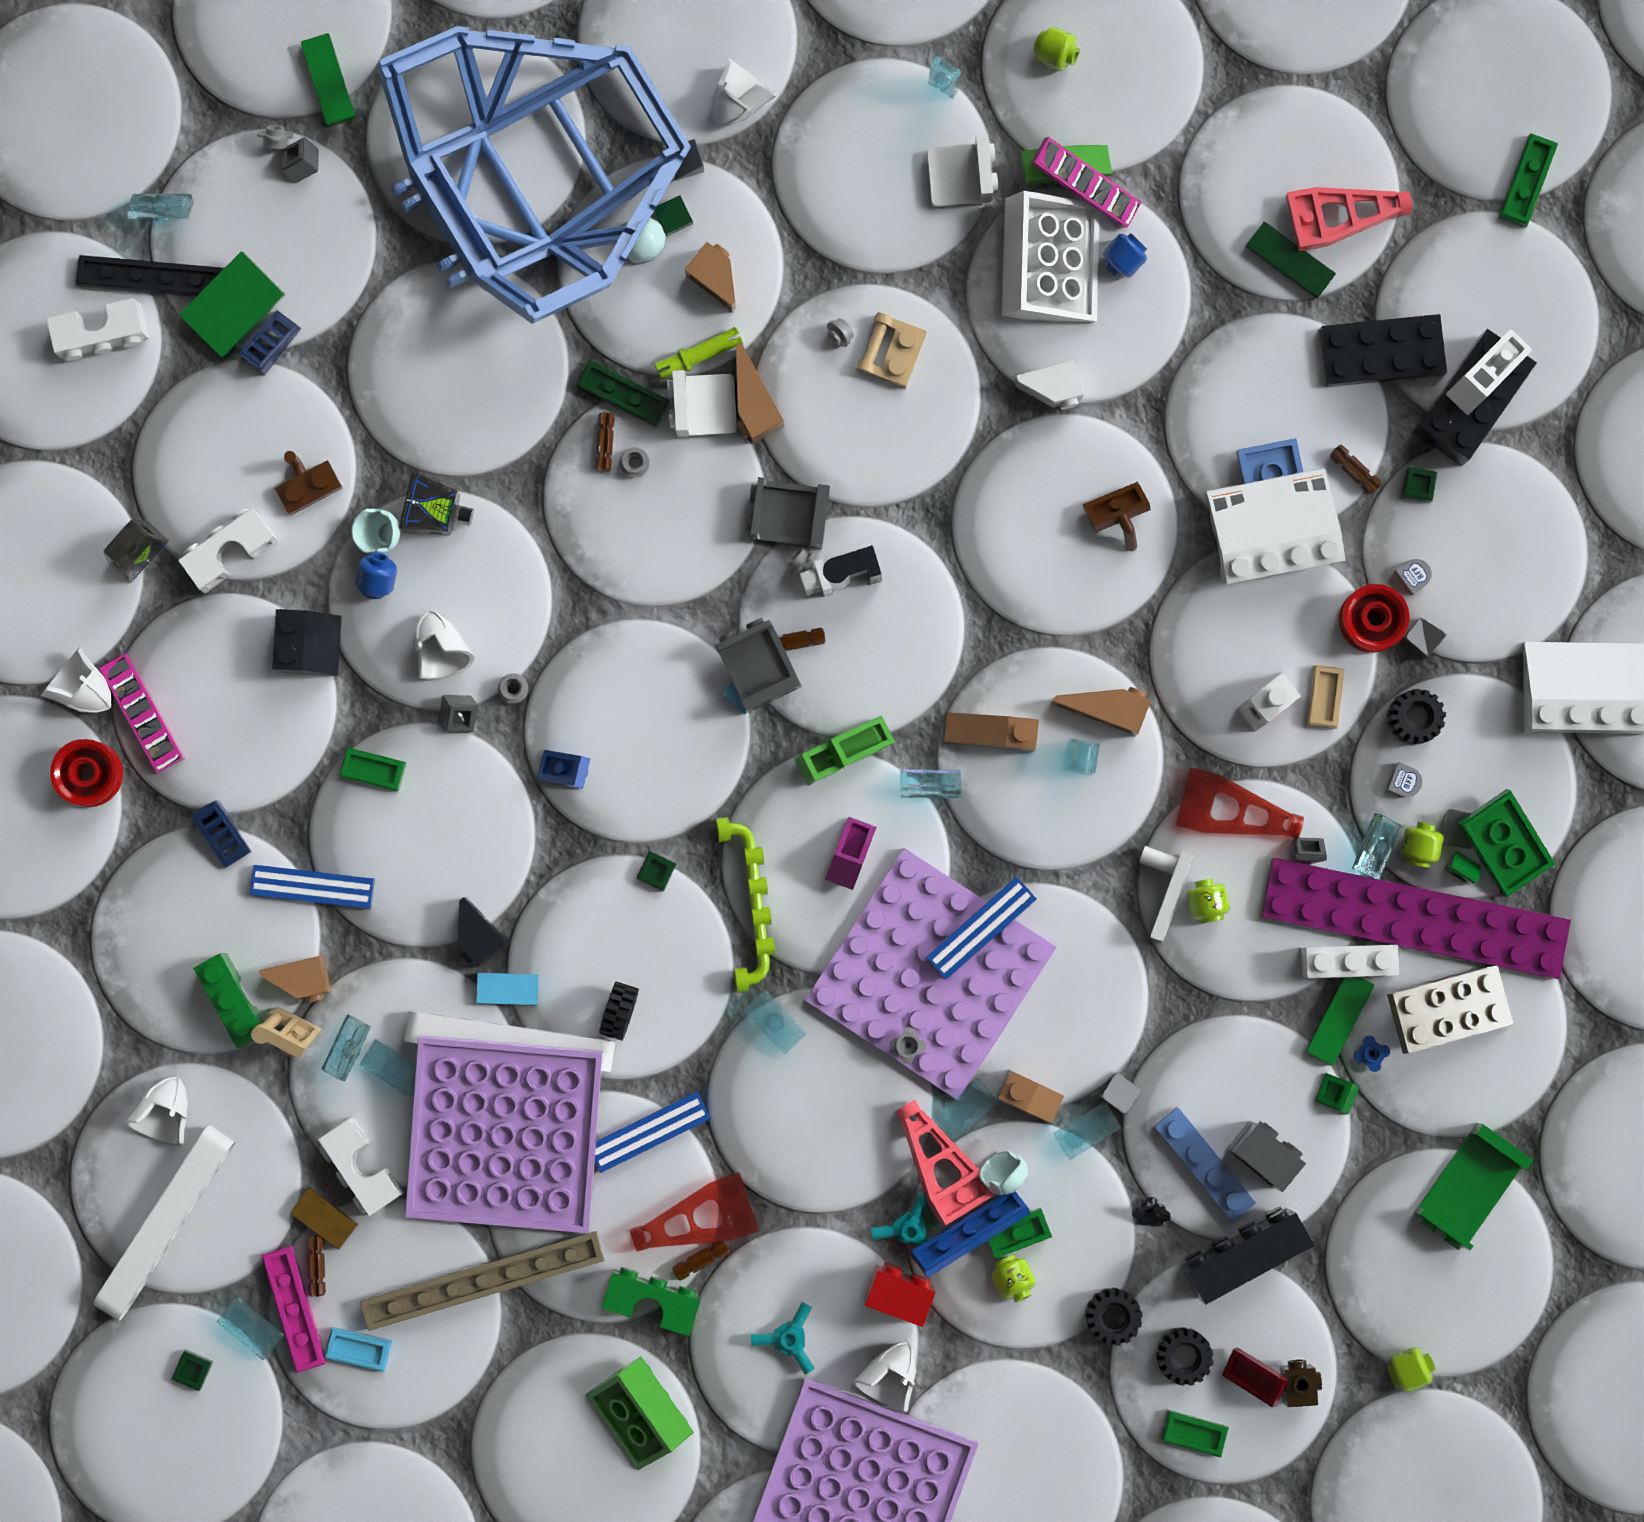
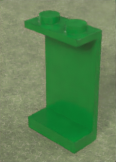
[1414,1123,1534,1251]

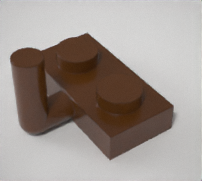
[275,451,343,516]
[1083,481,1151,551]

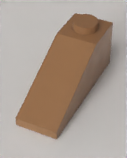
[736,343,784,443]
[1051,687,1151,736]
[944,712,1039,752]

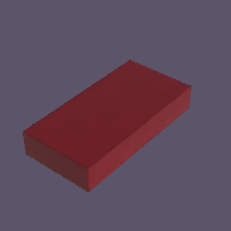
[1222,1347,1289,1407]

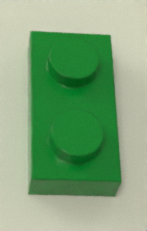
[988,1207,1052,1259]

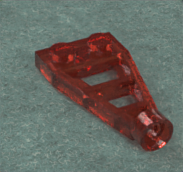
[1175,767,1304,840]
[629,1172,759,1252]

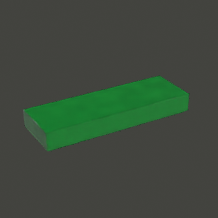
[300,33,357,127]
[1498,133,1558,228]
[1305,977,1375,1066]

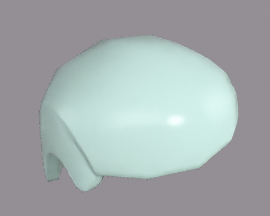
[624,218,666,264]
[351,509,400,554]
[979,1150,1028,1195]

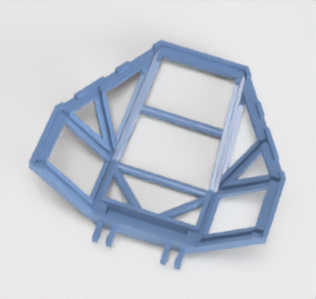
[377,26,691,324]

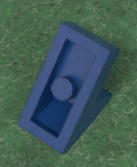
[537,750,590,789]

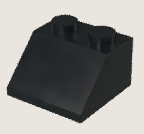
[272,609,342,676]

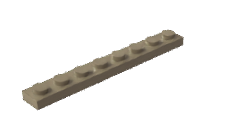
[360,1231,605,1331]

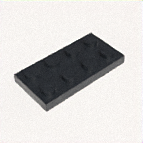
[1320,314,1447,387]

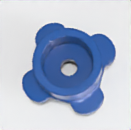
[1354,1036,1390,1072]

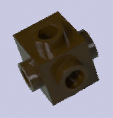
[1280,1359,1322,1408]

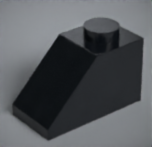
[457,897,508,966]

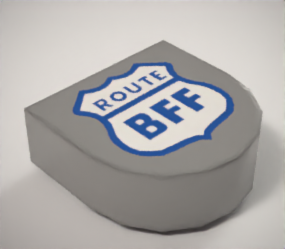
[1394,559,1432,596]
[1386,762,1423,797]

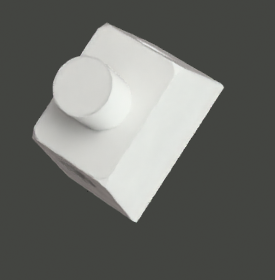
[1236,672,1301,731]

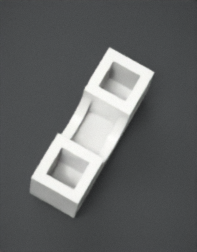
[47,298,149,361]
[179,508,279,593]
[1300,945,1399,978]
[318,1117,404,1216]

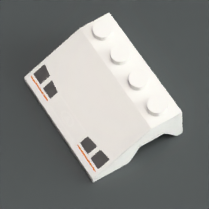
[1206,468,1346,584]

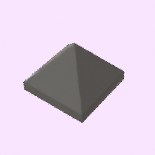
[1293,837,1327,865]

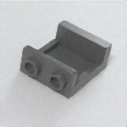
[745,477,830,549]
[715,618,802,713]

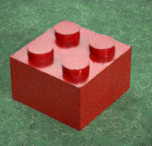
[864,1262,936,1327]

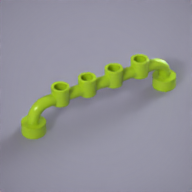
[716,817,775,993]

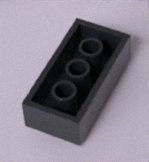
[1413,328,1537,466]
[1180,1206,1314,1305]

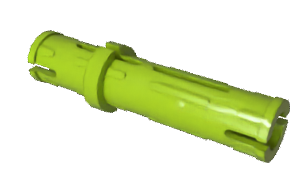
[654,327,743,381]

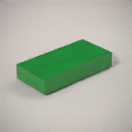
[339,747,407,792]
[1161,1409,1229,1457]

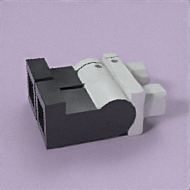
[800,545,882,597]

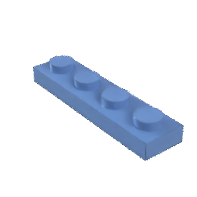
[1154,1107,1256,1222]

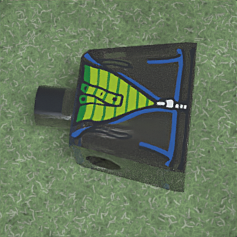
[399,473,474,536]
[103,519,169,583]

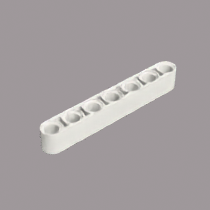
[404,1011,616,1072]
[93,1125,236,1321]

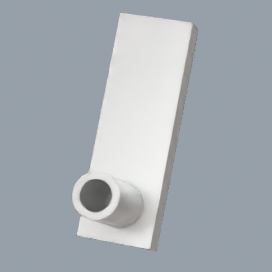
[1139,846,1194,943]

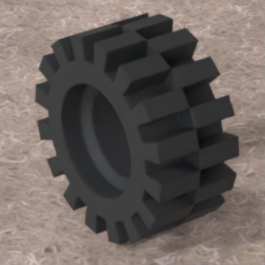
[1387,689,1446,745]
[599,981,639,1041]
[1085,1287,1143,1346]
[1156,1327,1214,1386]

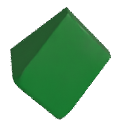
[1444,851,1481,885]
[1315,1073,1359,1115]

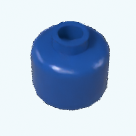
[1103,233,1147,278]
[355,552,397,599]

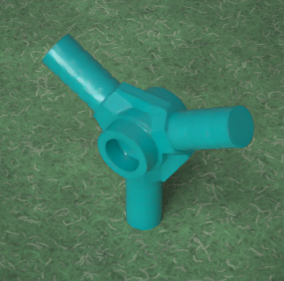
[871,1192,927,1247]
[751,1301,815,1375]

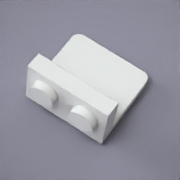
[927,134,998,207]
[667,370,737,437]

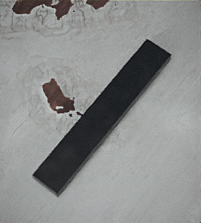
[76,255,224,297]

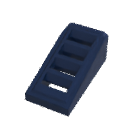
[238,310,301,375]
[190,800,252,868]

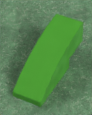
[1020,145,1112,186]
[795,715,895,786]

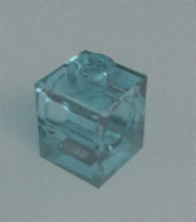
[1062,738,1100,776]

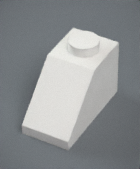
[1015,360,1084,410]

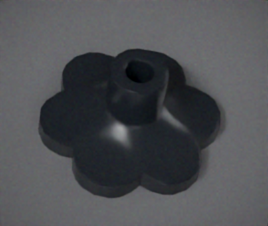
[1132,1197,1171,1227]

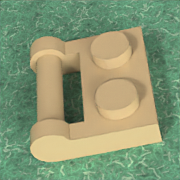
[856,312,927,388]
[251,1007,322,1059]

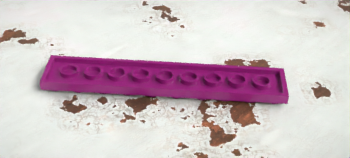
[1261,858,1571,979]

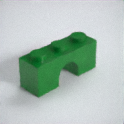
[193,953,264,1048]
[601,1267,702,1336]

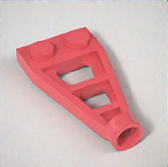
[1286,187,1412,252]
[894,1100,994,1227]

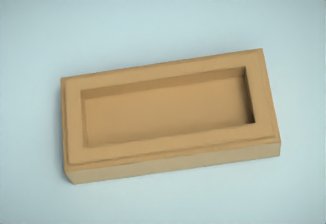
[1306,665,1345,729]

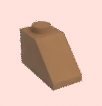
[685,242,736,312]
[259,956,332,1003]
[997,1070,1064,1123]

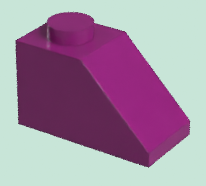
[825,816,877,890]

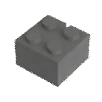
[1227,1121,1306,1192]

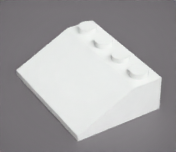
[1002,191,1099,322]
[1523,642,1644,734]

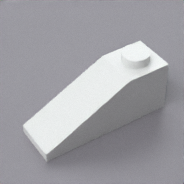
[1446,329,1532,415]

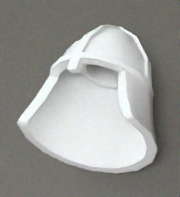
[713,59,776,127]
[414,611,474,680]
[41,647,111,713]
[123,1076,188,1146]
[852,1341,916,1413]

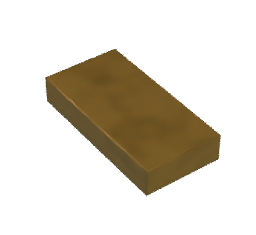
[290,1188,358,1250]

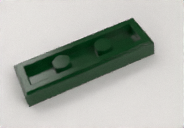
[1245,221,1336,299]
[576,359,670,427]

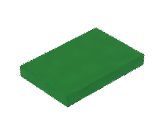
[179,251,286,358]
[1457,789,1555,898]

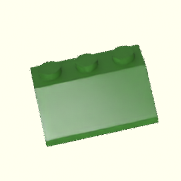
[585,1356,694,1470]

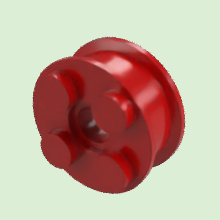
[1338,584,1410,653]
[50,739,123,807]

